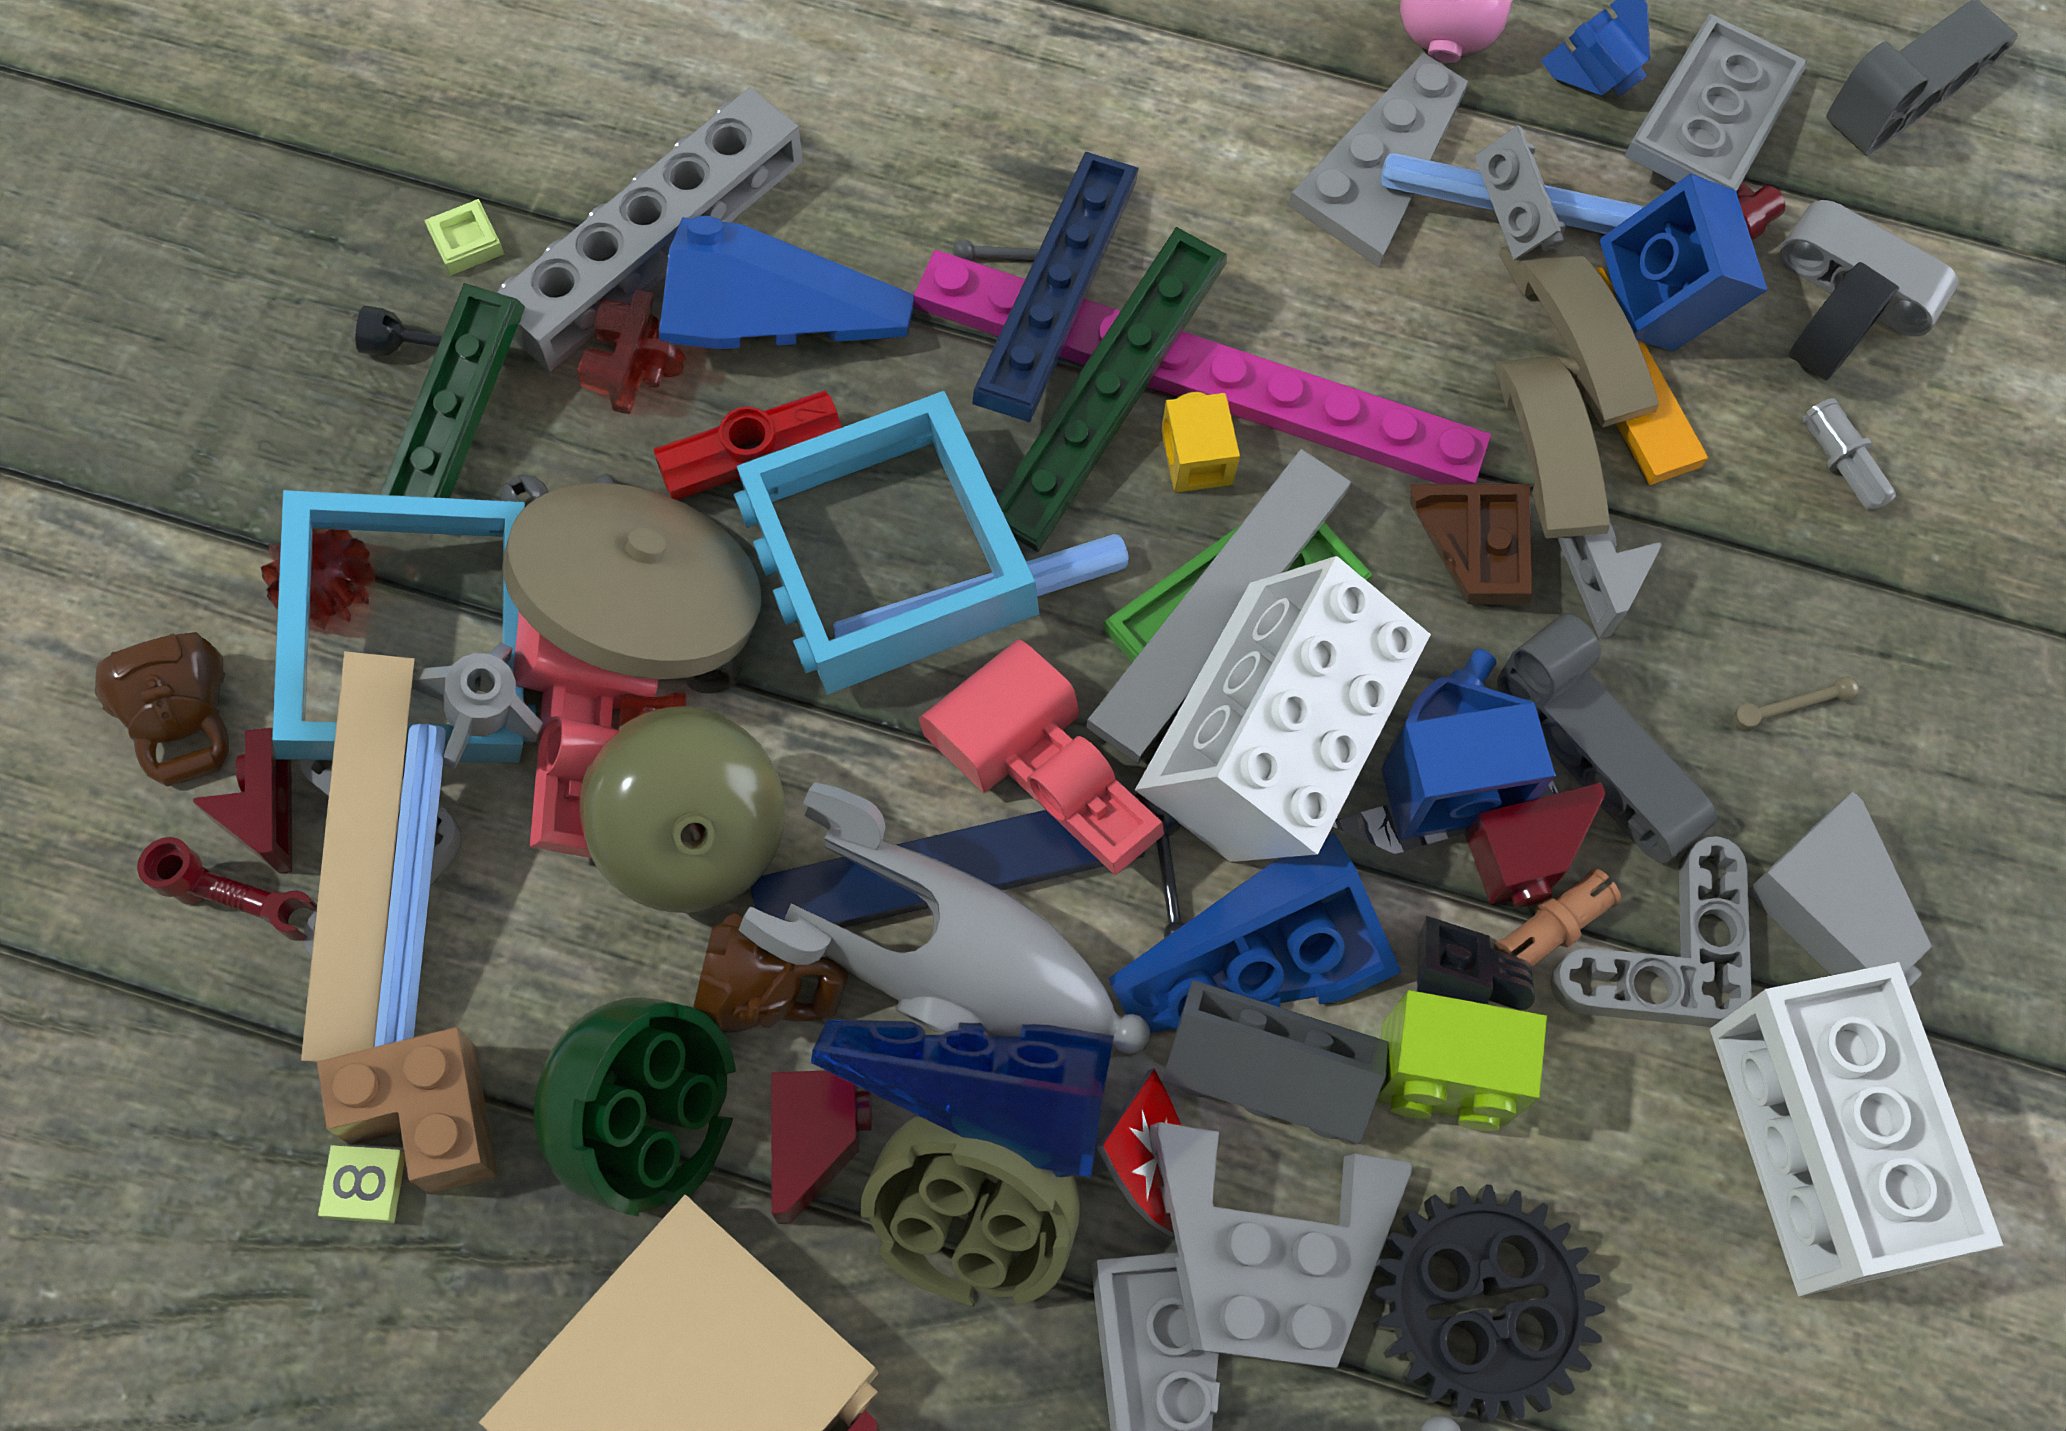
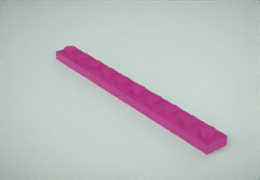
[913,249,1491,484]

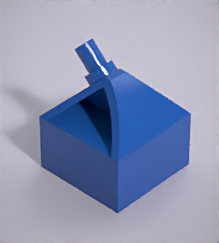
[1599,173,1768,351]
[1381,649,1555,840]

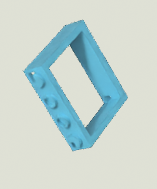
[734,391,1039,695]
[272,490,536,763]

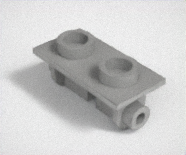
[1474,125,1566,260]

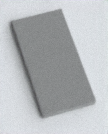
[1624,14,1809,191]

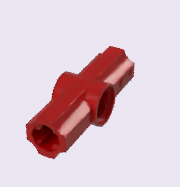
[653,390,842,500]

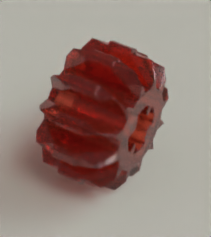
[260,528,376,630]

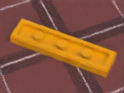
[1595,266,1708,486]

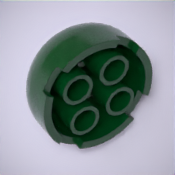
[534,997,736,1216]

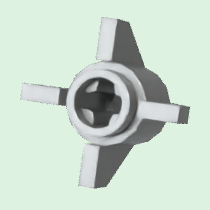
[412,642,543,769]

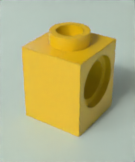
[1161,392,1240,493]

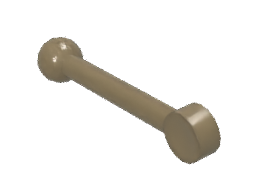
[1733,676,1859,731]

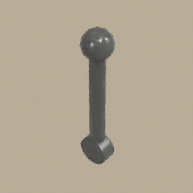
[953,240,1039,261]

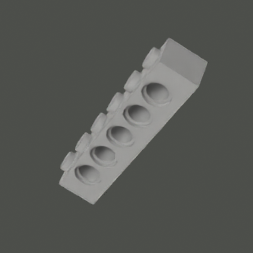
[497,87,803,373]

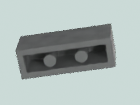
[1162,980,1388,1144]

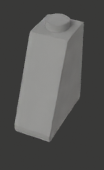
[1748,792,1932,987]

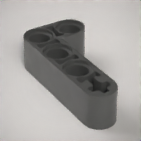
[1826,0,2018,155]
[1497,613,1717,863]

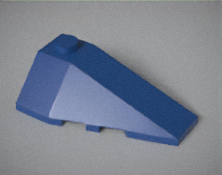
[659,216,914,349]
[1108,833,1402,1033]

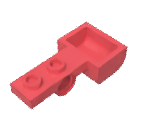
[513,612,658,858]
[919,640,1164,876]

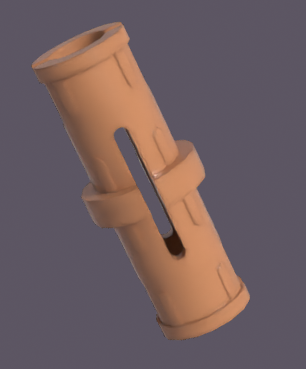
[1494,868,1621,968]

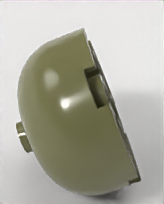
[579,706,786,913]
[861,1103,1080,1306]

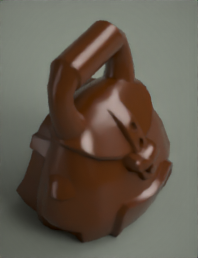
[95,632,229,787]
[693,913,848,1033]

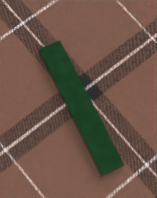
[997,227,1227,552]

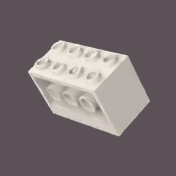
[1135,556,1431,862]
[1710,962,2004,1297]

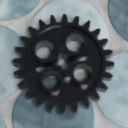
[1370,1184,1605,1423]

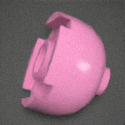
[1400,0,1513,63]

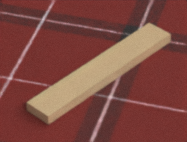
[301,651,415,1062]

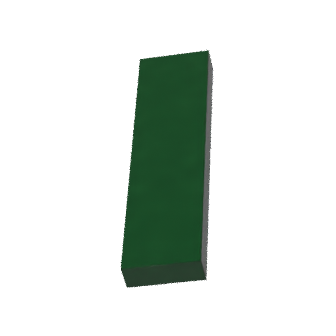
[379,283,525,498]

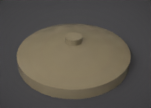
[502,483,761,679]

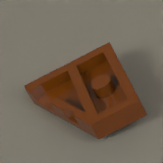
[1410,484,1532,604]

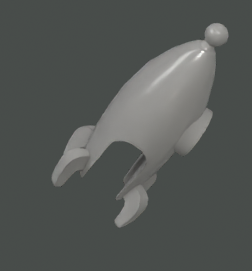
[739,782,1151,1055]

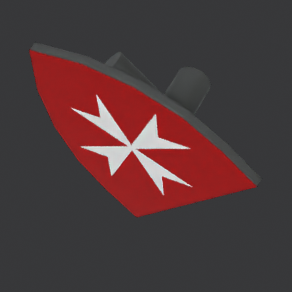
[1074,1068,1182,1237]

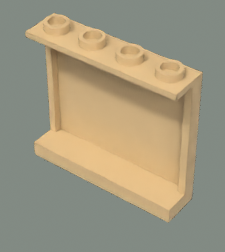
[479,1195,879,1431]

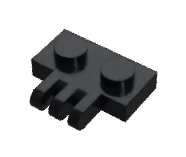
[1417,915,1535,1010]

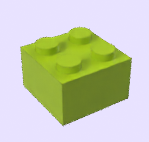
[1377,990,1547,1131]

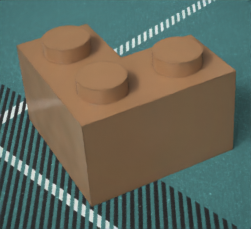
[317,1027,498,1194]

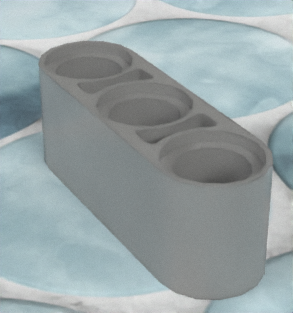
[1780,200,1959,336]

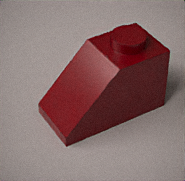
[1465,782,1606,908]
[771,1069,872,1224]

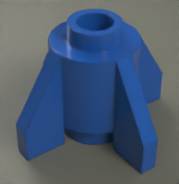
[1540,0,1651,97]

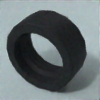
[1788,262,1899,380]

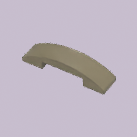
[1499,238,1659,428]
[1495,356,1610,539]

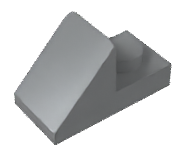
[1557,524,1662,639]

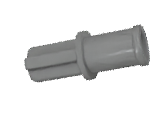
[1802,398,1896,512]

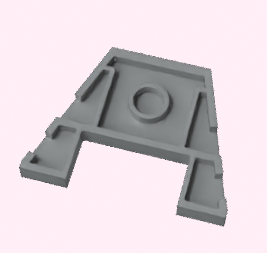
[1149,1122,1412,1368]

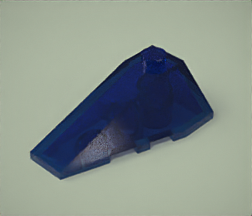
[811,1020,1114,1177]

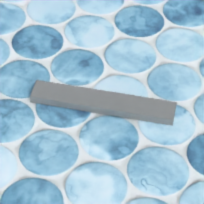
[1086,449,1351,764]

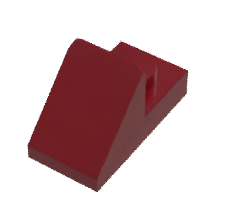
[193,727,292,873]

